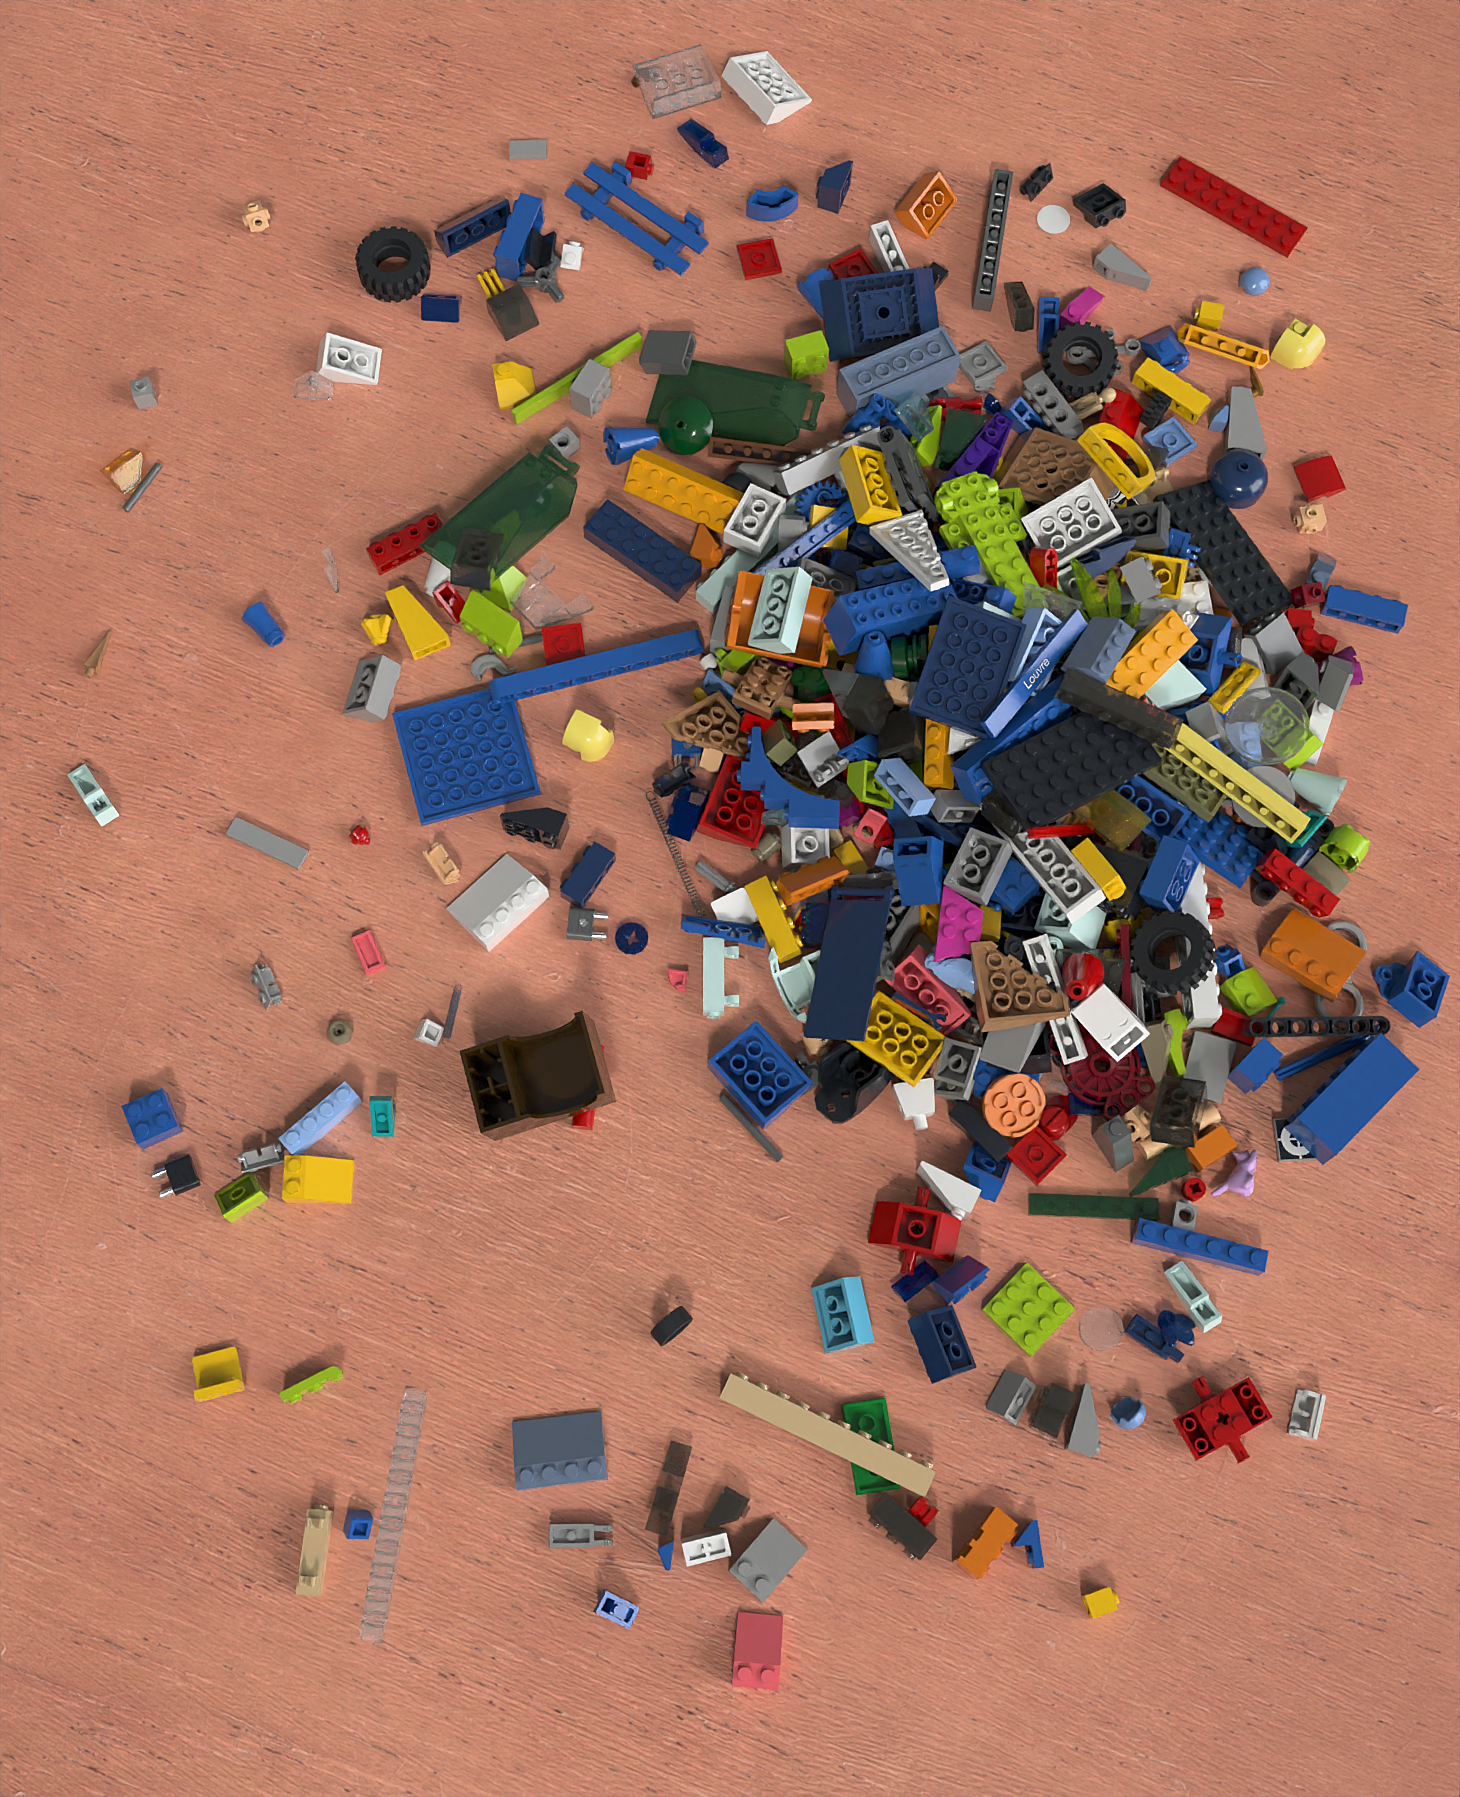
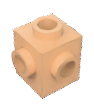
[241,200,270,232]
[1293,504,1327,534]
[1121,1104,1156,1142]

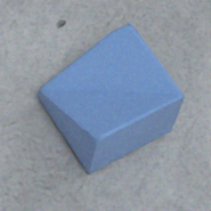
[1208,405,1229,432]

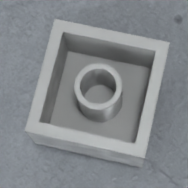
[569,359,612,419]

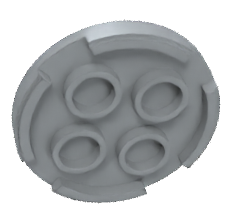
[1231,766,1295,828]

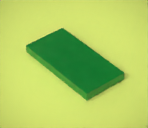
[841,1397,901,1496]

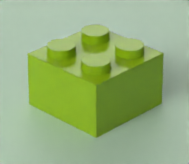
[784,330,829,380]

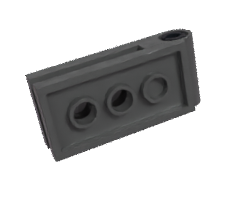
[877,426,937,514]

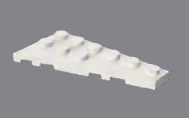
[870,510,949,591]

